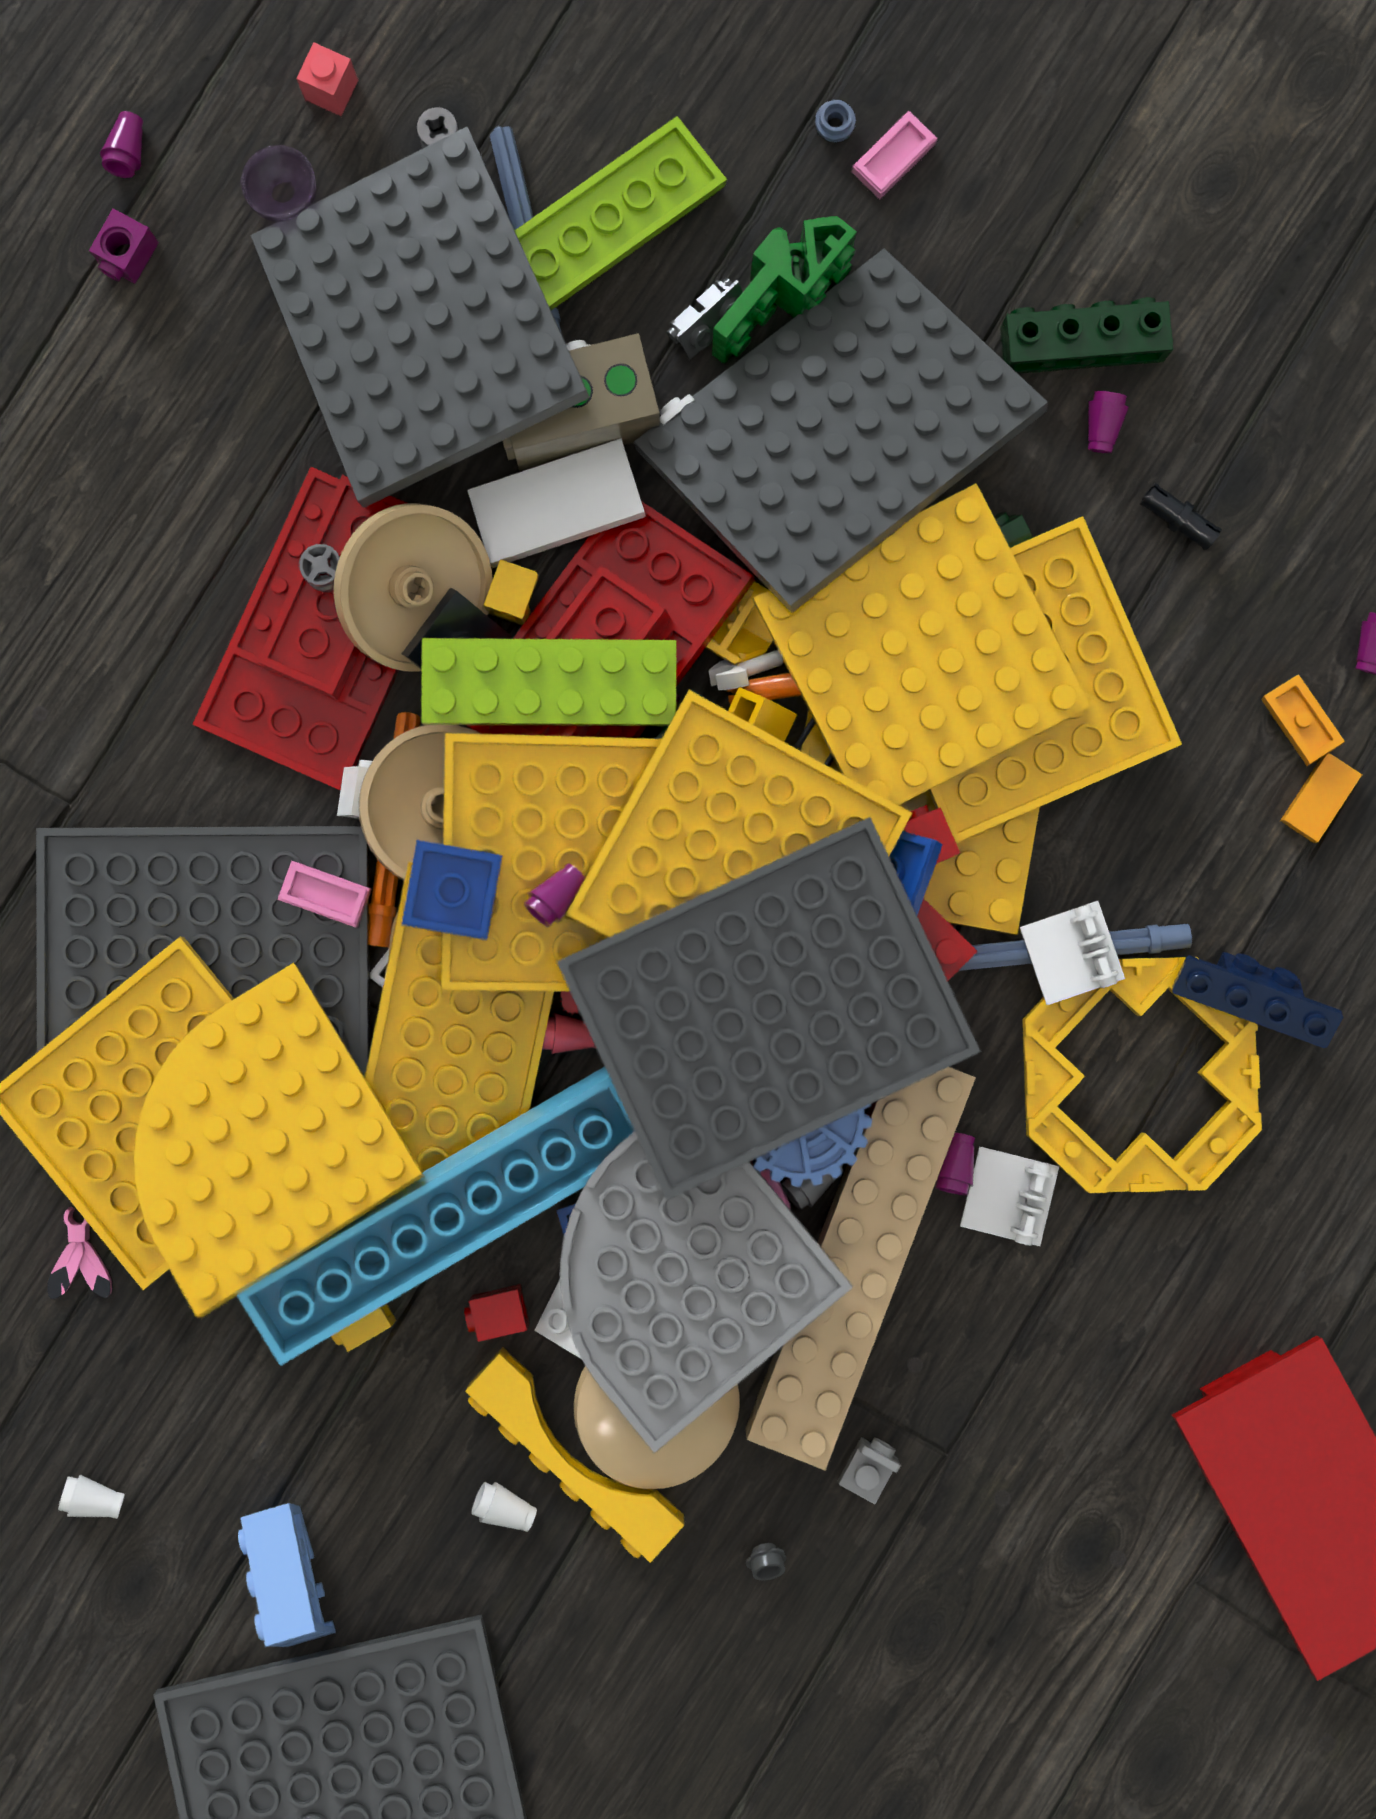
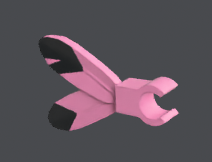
[47,1206,112,1299]

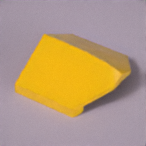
[706,582,773,665]

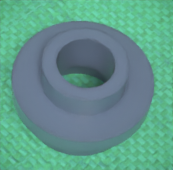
[815,100,856,142]

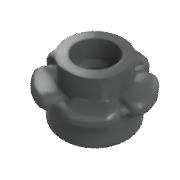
[746,1543,786,1581]

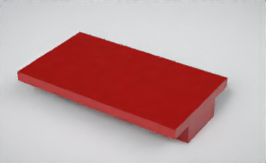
[192,467,406,791]
[465,502,755,738]
[1172,1336,1376,1681]

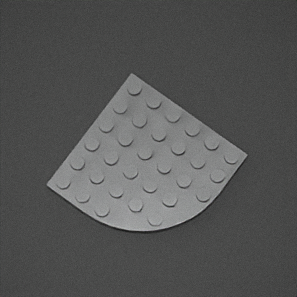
[560,1132,853,1453]

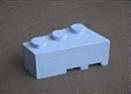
[238,1503,336,1647]

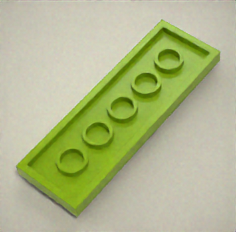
[515,116,727,311]
[422,638,676,726]

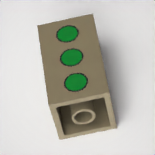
[503,333,660,471]

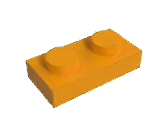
[1261,674,1345,766]

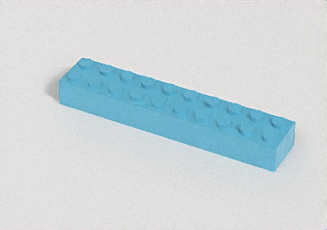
[237,1066,635,1366]

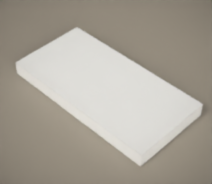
[467,438,646,568]

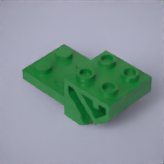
[712,216,857,364]

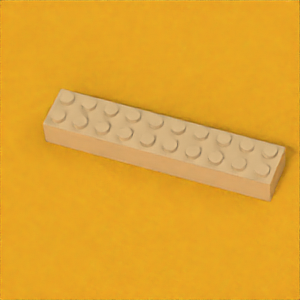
[745,1067,976,1470]

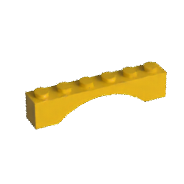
[465,1347,684,1563]

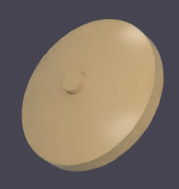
[334,503,493,672]
[359,725,480,881]
[574,1366,740,1489]

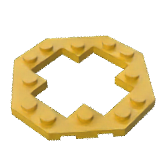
[1022,957,1262,1193]

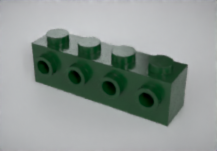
[1000,297,1173,374]

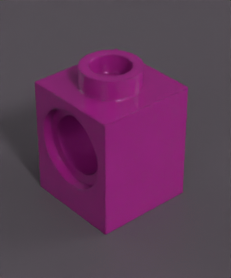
[89,208,159,284]

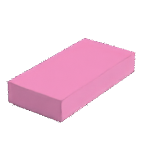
[851,111,937,200]
[277,861,372,928]

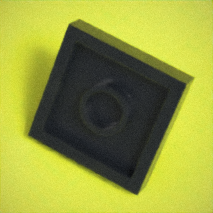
[402,588,513,670]

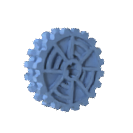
[752,1104,872,1187]

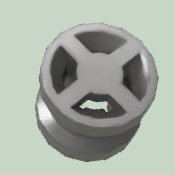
[417,107,458,148]
[299,544,340,592]

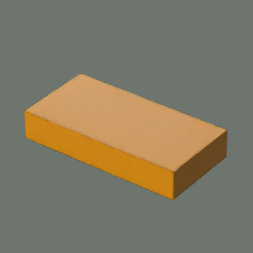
[1280,753,1362,843]

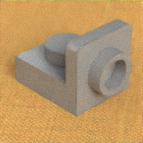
[837,1437,901,1504]

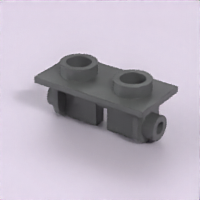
[666,278,743,360]

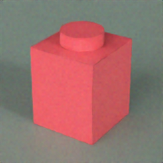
[296,42,358,116]

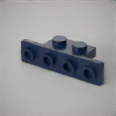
[1172,952,1343,1048]

